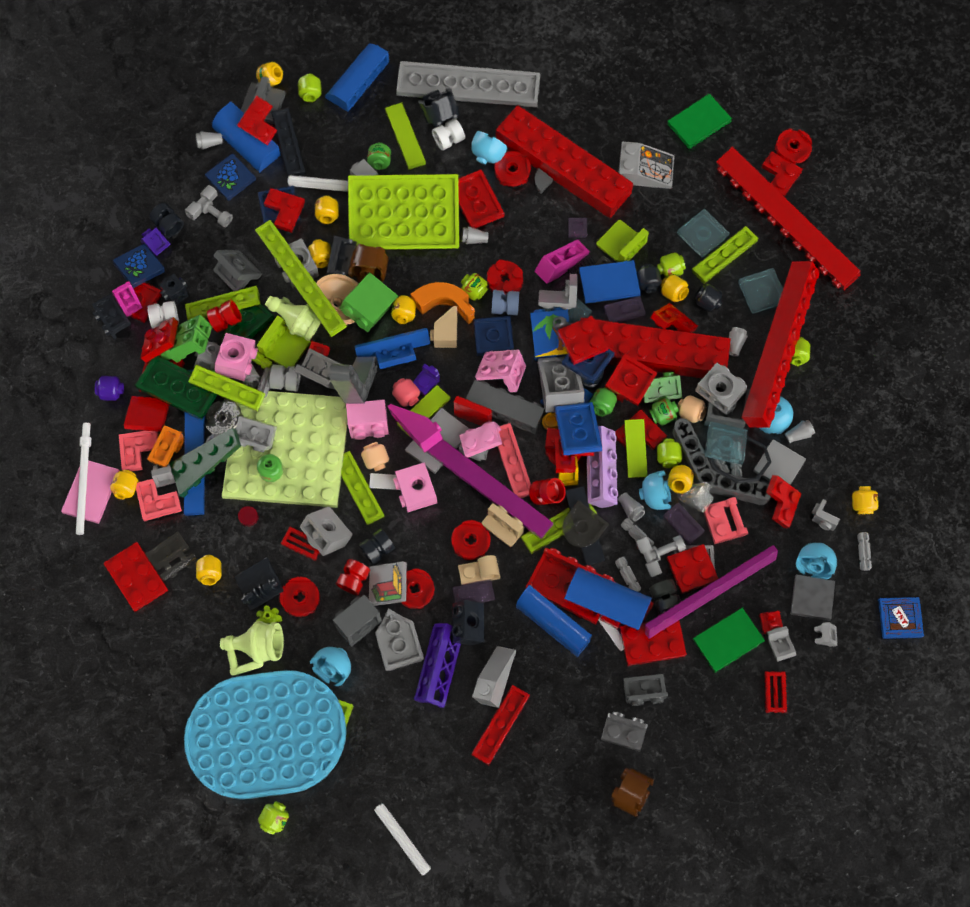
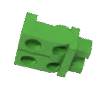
[160,315,212,363]

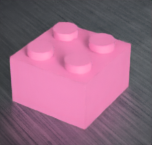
[346,400,389,440]

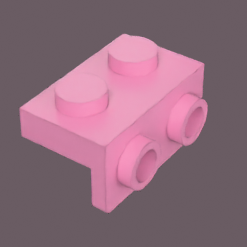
[459,421,502,458]

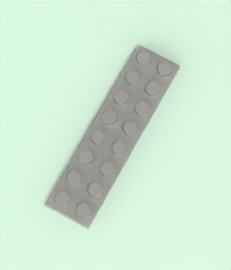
[396,61,540,107]

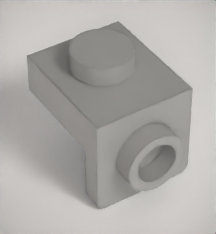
[812,499,840,531]
[768,626,796,662]

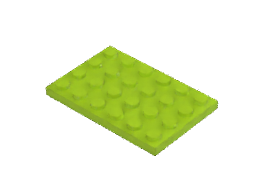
[348,174,459,250]

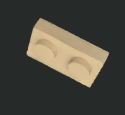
[482,503,524,547]

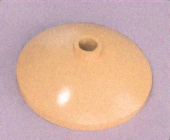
[316,274,358,325]

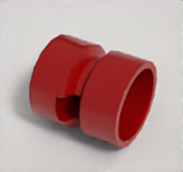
[207,299,242,332]
[529,478,566,505]
[336,559,370,595]

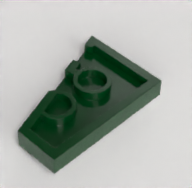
[219,304,275,344]

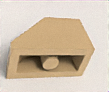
[430,306,457,348]

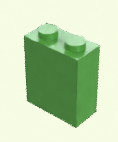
[339,273,398,332]

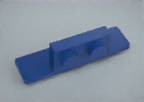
[355,328,430,369]

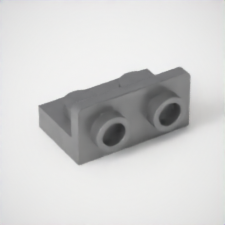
[601,712,648,751]

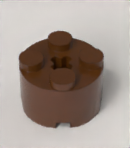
[348,244,389,283]
[611,768,654,817]

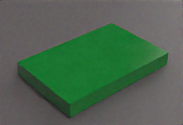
[667,94,732,149]
[692,608,765,673]

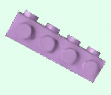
[587,426,618,508]

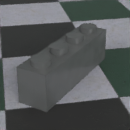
[466,380,545,434]

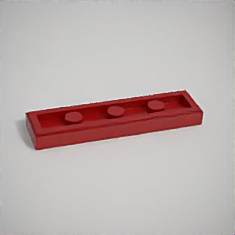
[471,685,530,765]

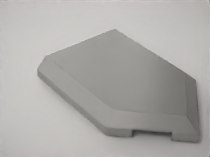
[375,609,424,671]

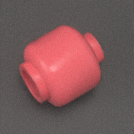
[392,378,420,407]

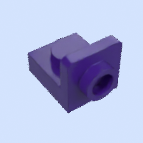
[141,228,171,256]
[413,364,440,397]

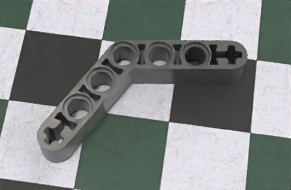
[329,357,377,404]
[672,418,771,505]

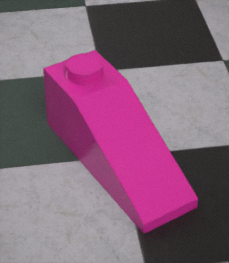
[535,240,590,284]
[112,281,143,316]
[388,404,443,453]

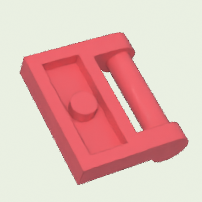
[702,497,748,544]

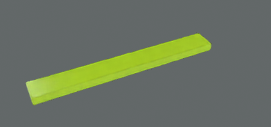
[255,220,347,337]

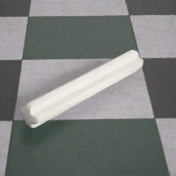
[288,175,348,192]
[374,804,430,875]

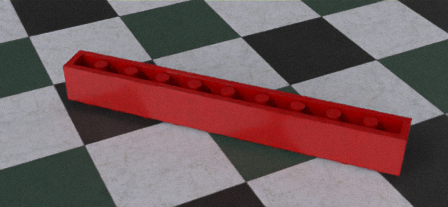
[716,147,860,291]
[742,261,819,428]

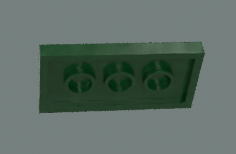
[135,356,217,420]

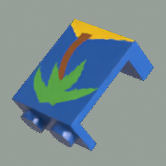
[530,307,569,361]

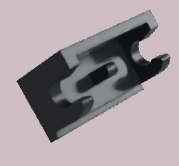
[327,236,357,277]

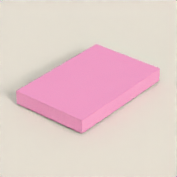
[61,460,119,524]

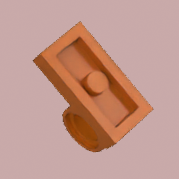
[147,425,184,467]

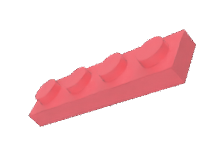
[497,423,531,498]

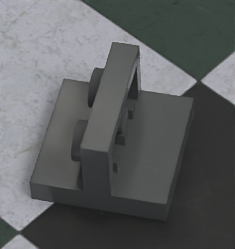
[241,76,285,124]
[213,250,262,291]
[294,349,341,390]

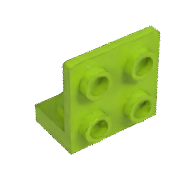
[596,220,649,262]
[257,315,311,369]

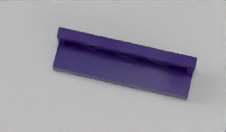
[414,623,461,708]

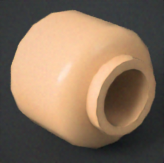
[677,395,707,423]
[361,442,389,472]

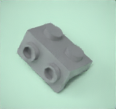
[236,416,277,452]

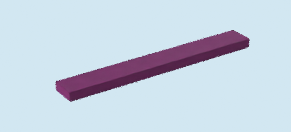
[426,439,553,539]
[645,545,778,638]

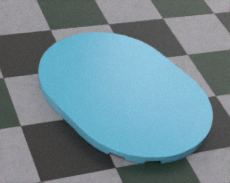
[184,670,346,799]

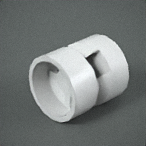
[432,119,465,150]
[148,301,179,329]

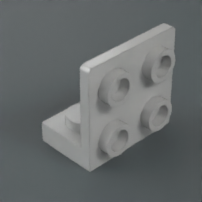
[538,274,577,309]

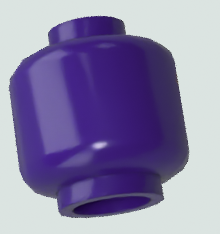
[95,376,124,401]

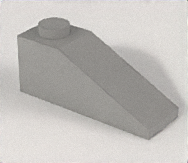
[472,646,516,708]

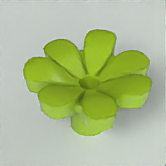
[256,605,282,624]

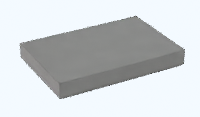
[405,408,469,474]

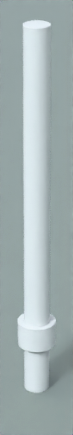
[76,423,92,535]

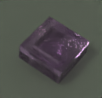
[568,218,587,238]

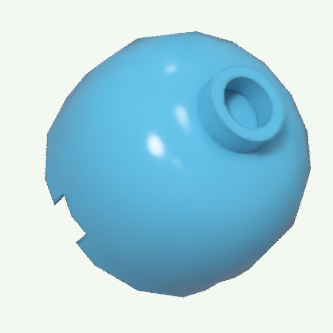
[471,131,508,165]
[759,397,793,434]
[639,470,672,510]
[796,543,837,579]
[310,646,351,686]

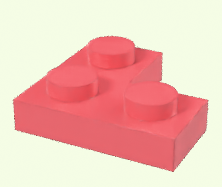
[119,431,159,471]
[136,479,182,521]

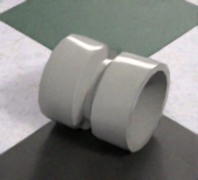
[269,364,300,392]

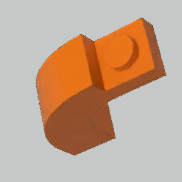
[411,282,475,324]

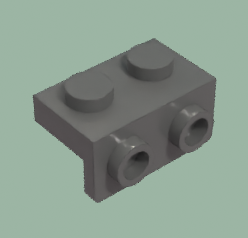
[623,674,668,706]

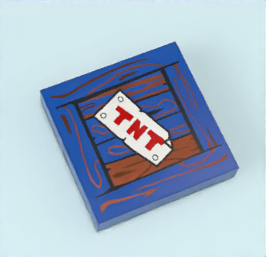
[878,597,924,639]

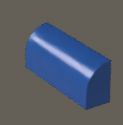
[325,44,389,112]
[212,102,281,173]
[564,567,652,630]
[516,585,592,657]

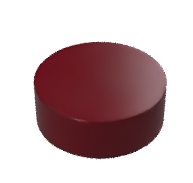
[238,506,258,527]

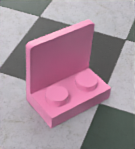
[475,350,526,392]

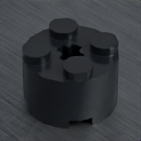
[418,88,459,127]

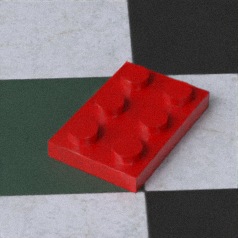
[458,169,504,229]
[104,542,168,612]
[620,620,687,666]

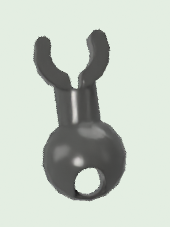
[553,316,578,331]

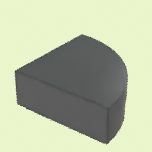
[535,168,553,194]

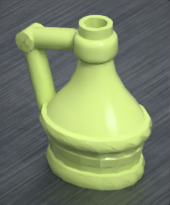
[265,295,321,341]
[220,620,284,676]

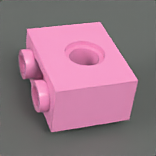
[215,333,258,381]
[393,462,437,512]

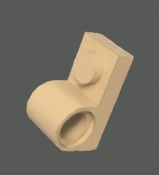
[458,555,500,586]

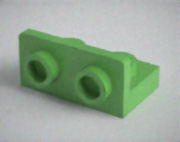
[643,371,682,403]

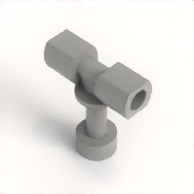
[185,185,233,227]
[635,535,686,577]

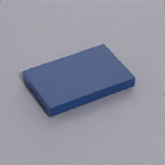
[579,260,640,304]
[555,402,602,455]

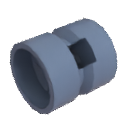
[492,290,519,315]

